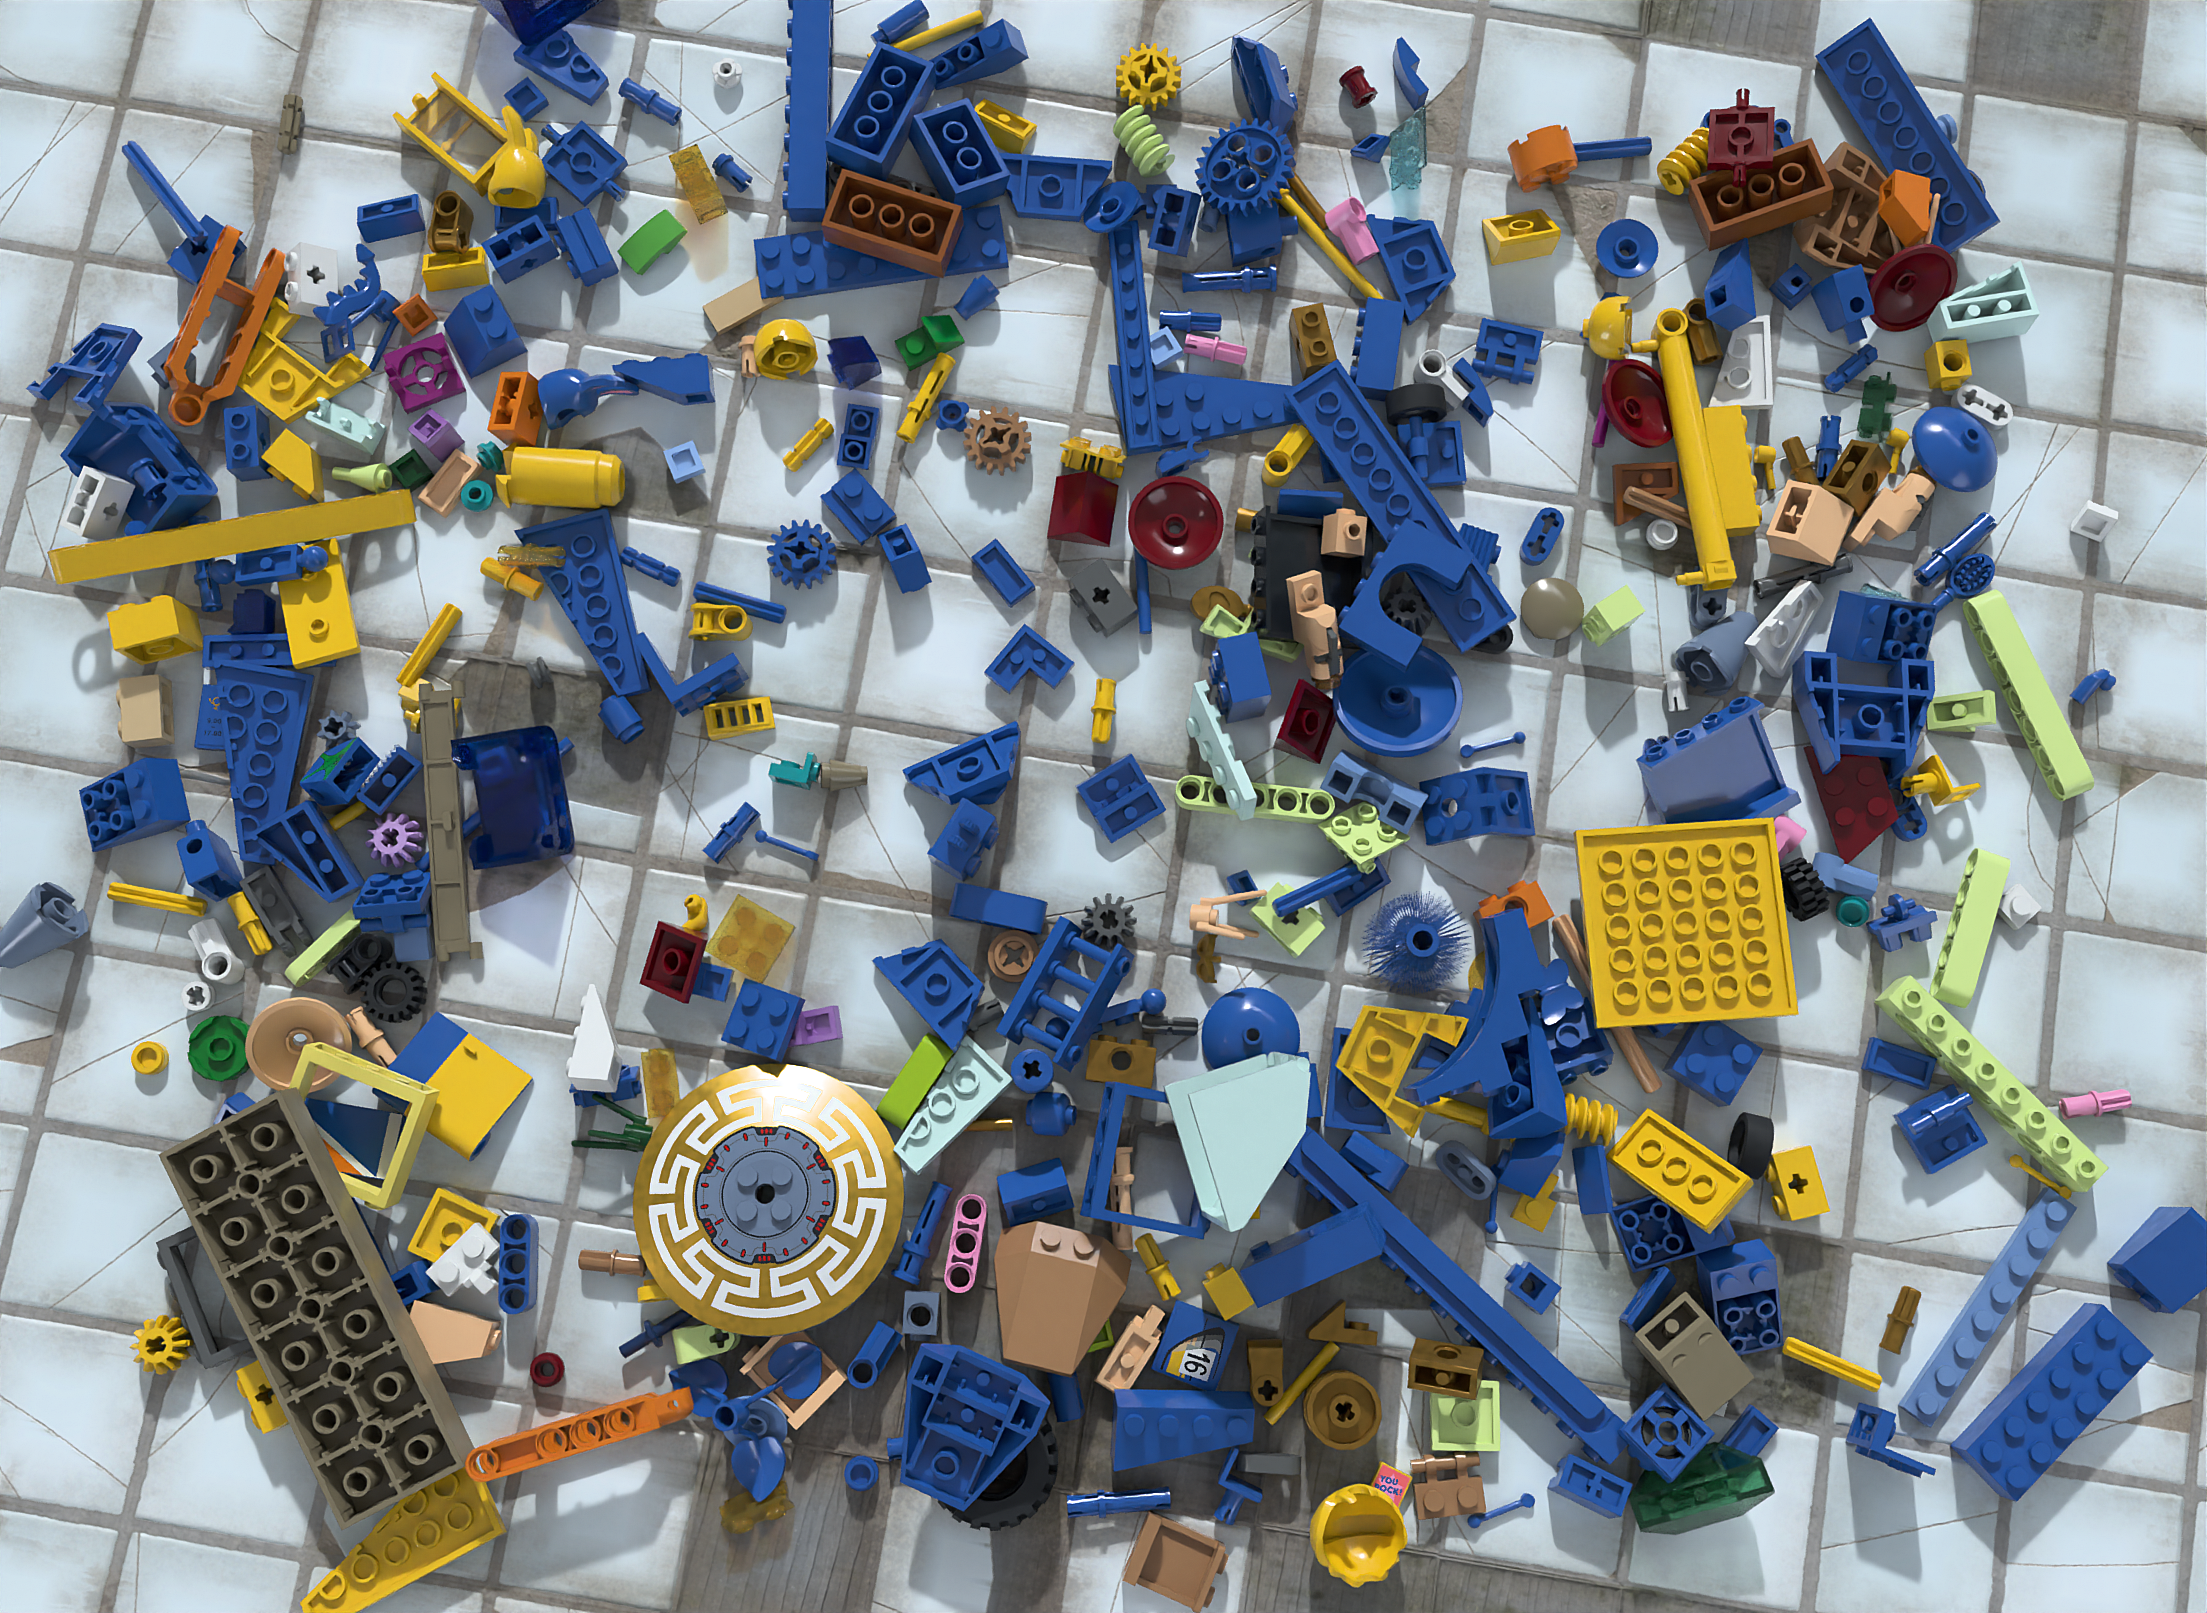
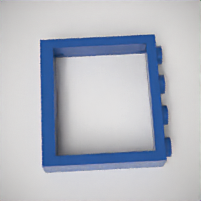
[1080,1082,1211,1240]

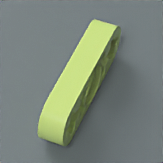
[285,909,368,987]

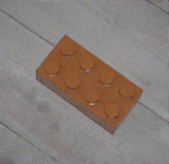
[1688,138,1834,252]
[821,169,964,278]

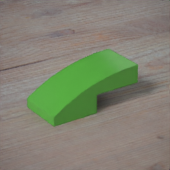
[617,209,688,275]

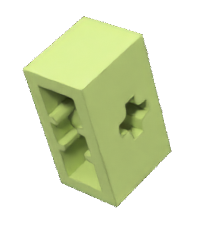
[1581,585,1645,647]
[1248,882,1326,959]

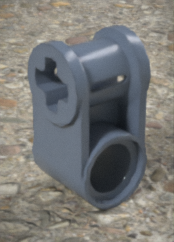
[1689,566,1728,631]

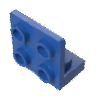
[1846,1403,1936,1478]

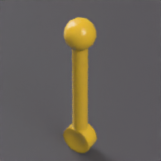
[2009,1154,2072,1199]

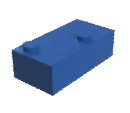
[825,41,936,182]
[1240,1200,1387,1308]

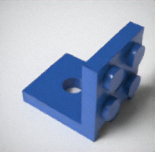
[632,632,749,717]
[1419,767,1535,846]

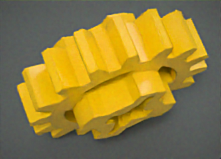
[1116,43,1182,111]

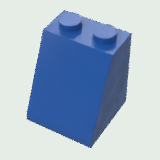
[2107,1207,2207,1314]

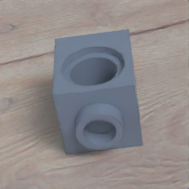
[902,1290,941,1341]

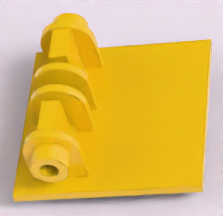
[1060,436,1128,480]

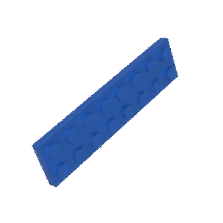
[1815,17,2001,254]
[753,205,1009,300]

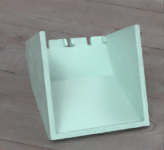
[1163,1052,1311,1233]

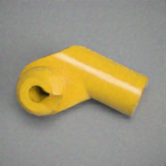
[682,894,708,931]

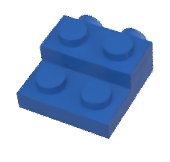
[1538,997,1614,1086]

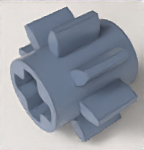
[317,710,361,749]

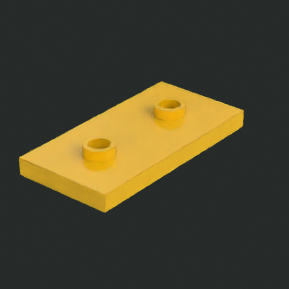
[278,538,361,670]
[1606,1108,1754,1235]

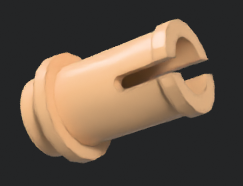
[738,335,761,378]

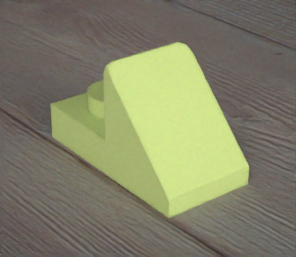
[1927,690,1996,732]

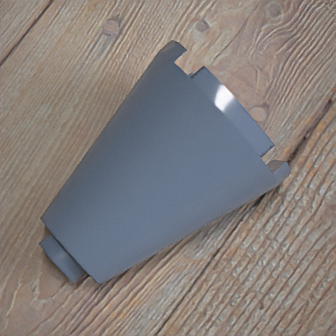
[1675,611,1759,696]
[0,882,89,969]

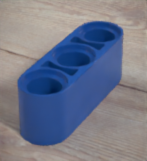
[948,883,1048,935]
[498,1214,539,1315]

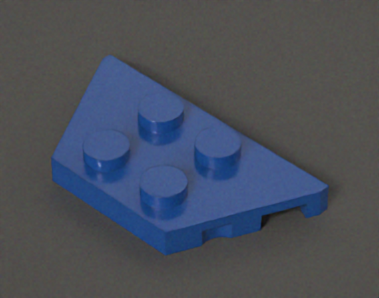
[999,153,1112,222]
[1364,214,1456,326]
[902,721,1021,805]
[872,939,985,1053]

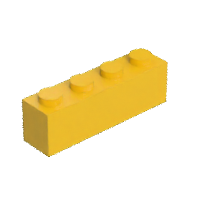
[1702,405,1762,537]

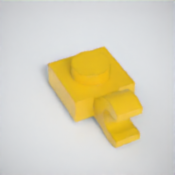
[1510,1173,1559,1233]

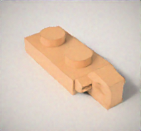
[1094,1304,1165,1393]

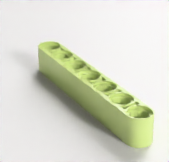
[1962,589,2094,801]

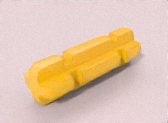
[782,418,834,472]

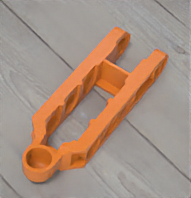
[163,225,286,427]
[465,1387,694,1482]

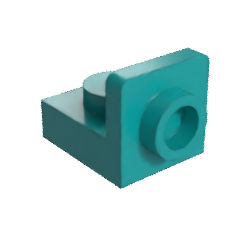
[768,752,821,790]

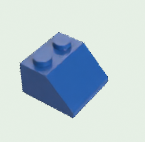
[443,284,528,379]

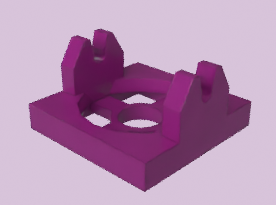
[382,332,466,414]

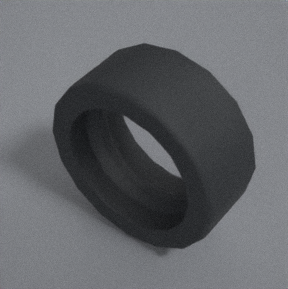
[1385,383,1447,427]
[1727,1112,1774,1180]

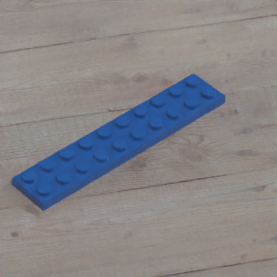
[1284,359,1517,655]

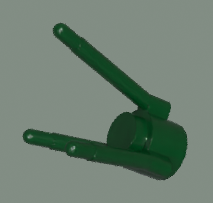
[571,1093,653,1153]

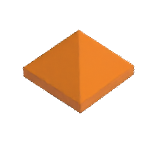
[392,293,438,337]

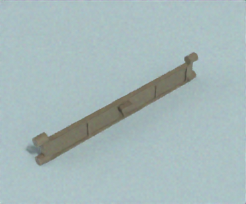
[418,681,483,962]

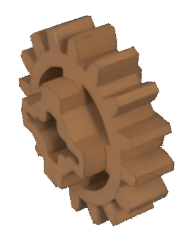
[963,406,1032,476]

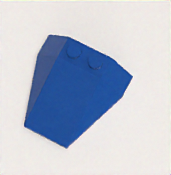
[900,1343,1050,1511]

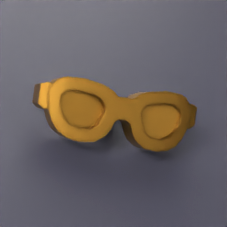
[1196,934,1221,984]

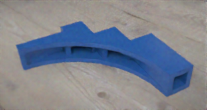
[1403,908,1546,1106]

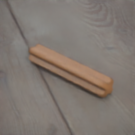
[1623,486,1692,530]

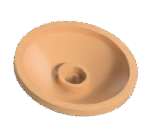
[245,997,352,1093]

